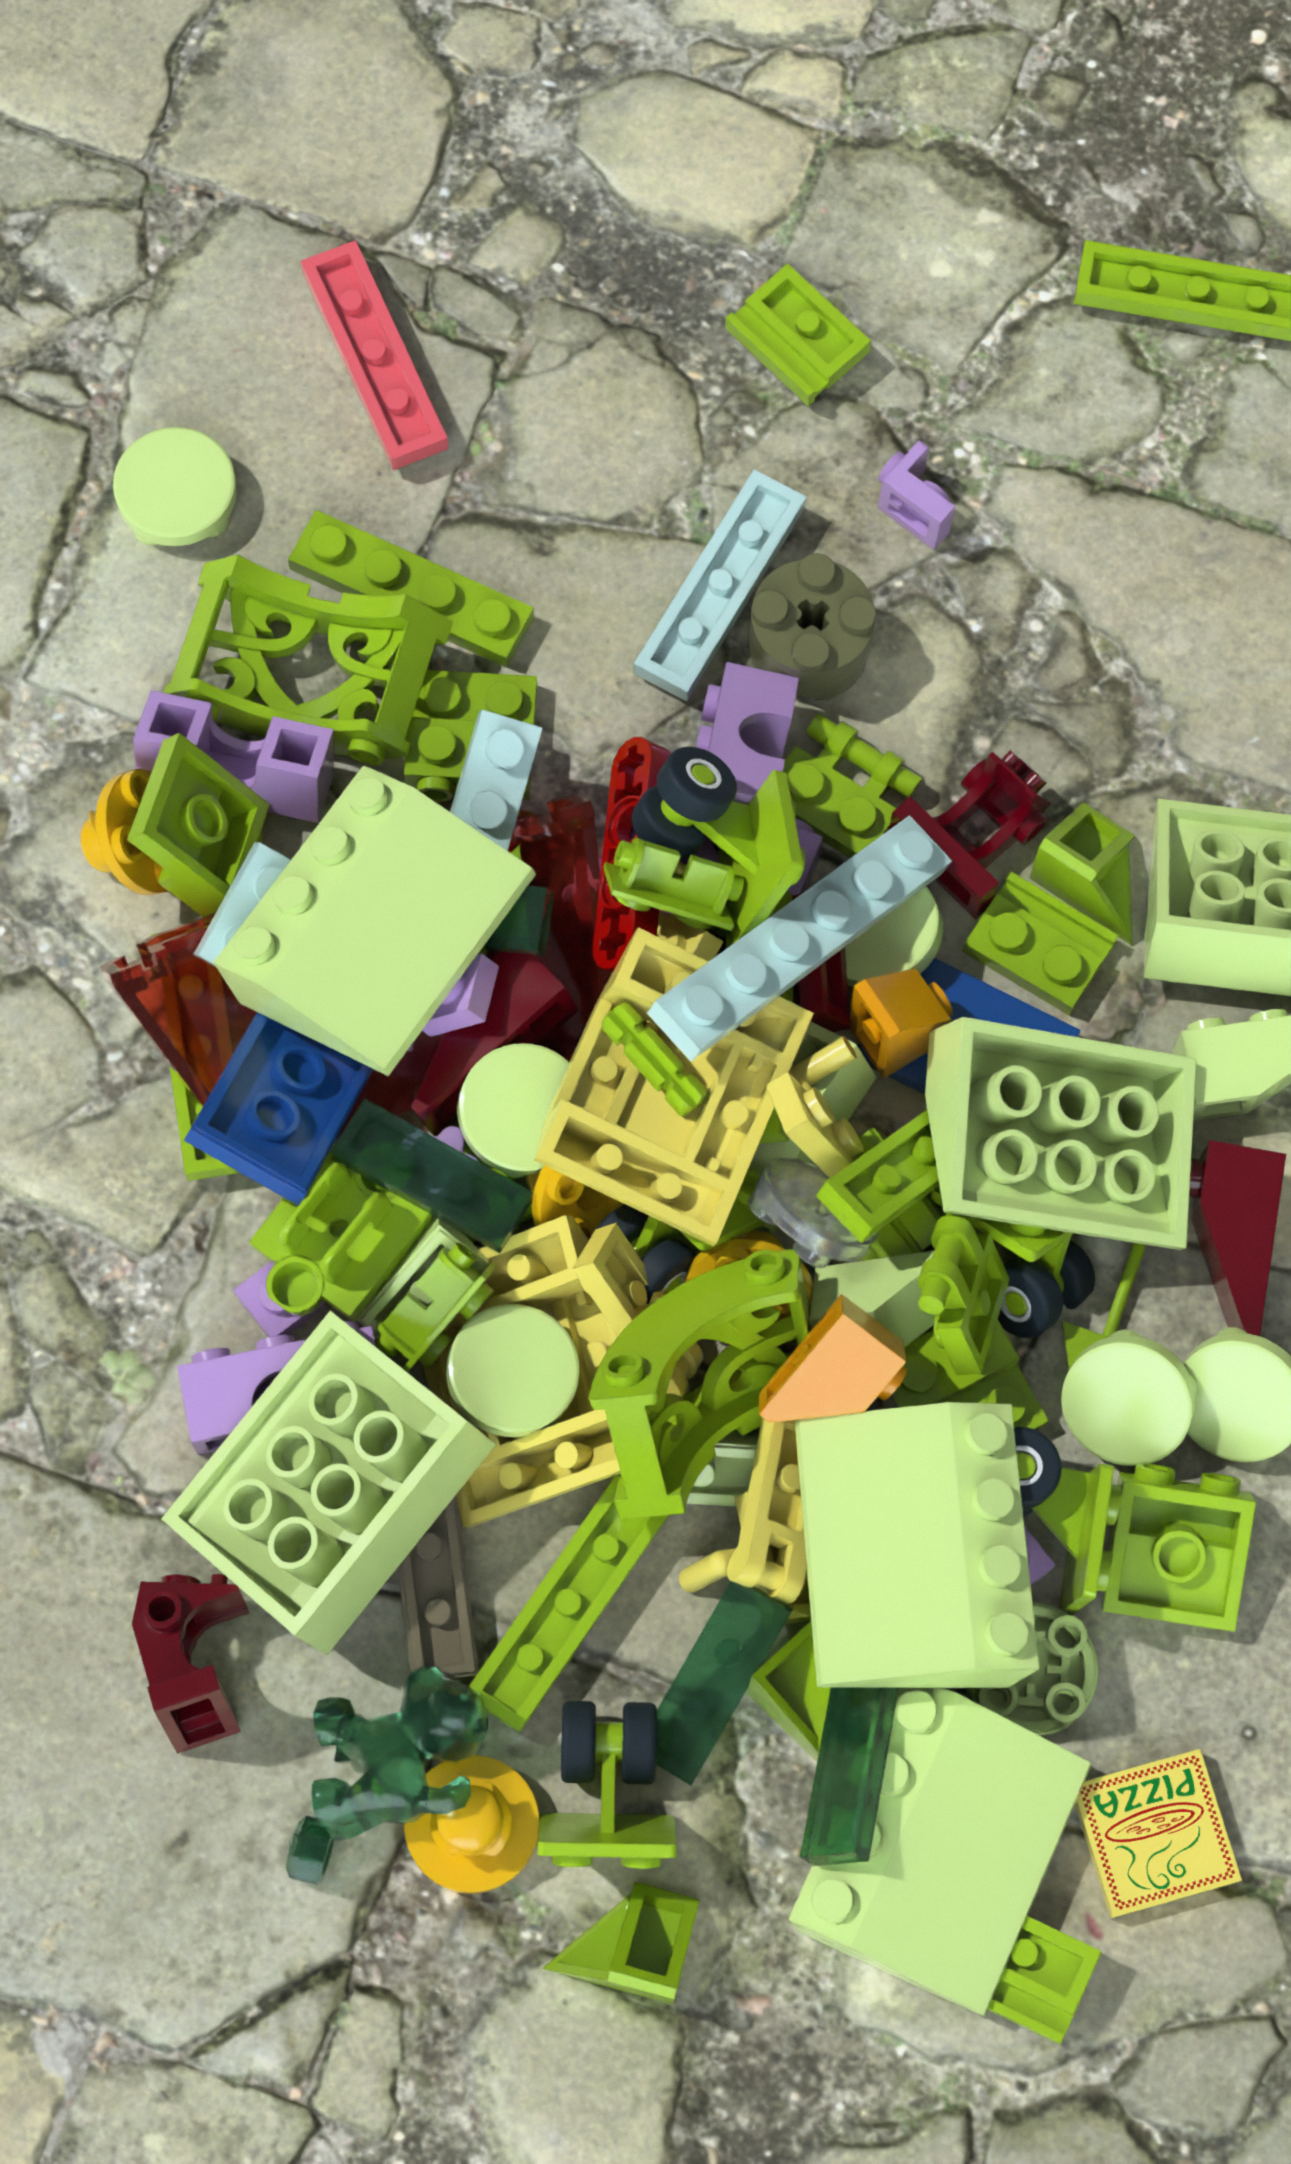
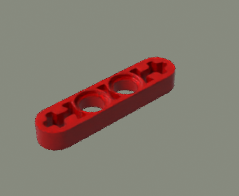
[593,737,671,973]

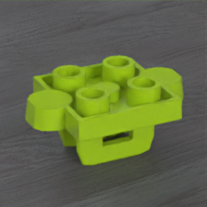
[248,1143,433,1322]

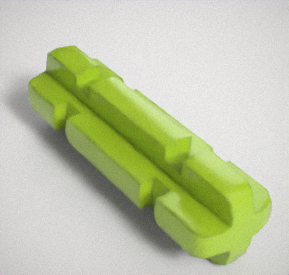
[602,1002,707,1117]

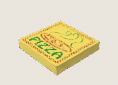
[1075,1749,1242,1919]

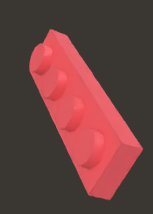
[300,240,449,470]

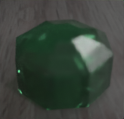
[286,1815,337,1886]

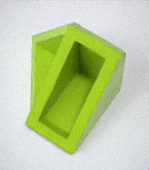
[1029,802,1135,947]
[747,1621,832,1760]
[542,1882,700,2005]

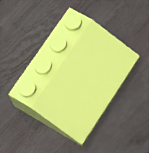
[213,765,536,1076]
[1144,798,1291,996]
[925,1017,1197,1250]
[161,1311,496,1655]
[795,1402,1039,1688]
[788,1688,1091,2017]

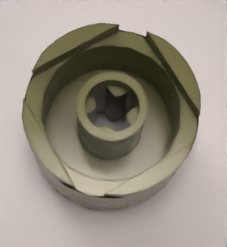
[749,553,876,700]

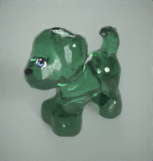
[311,1666,488,1841]

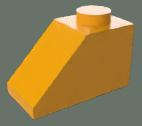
[850,969,953,1079]
[759,1294,907,1423]

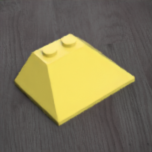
[534,927,814,1246]
[423,1215,621,1528]

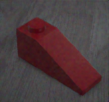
[411,937,579,1136]
[1189,1140,1286,1336]

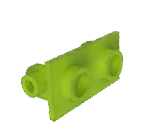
[603,838,744,931]
[375,1242,497,1372]

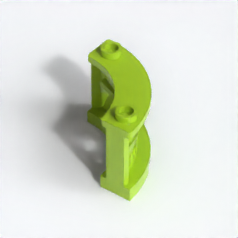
[163,554,453,766]
[589,1249,812,1519]

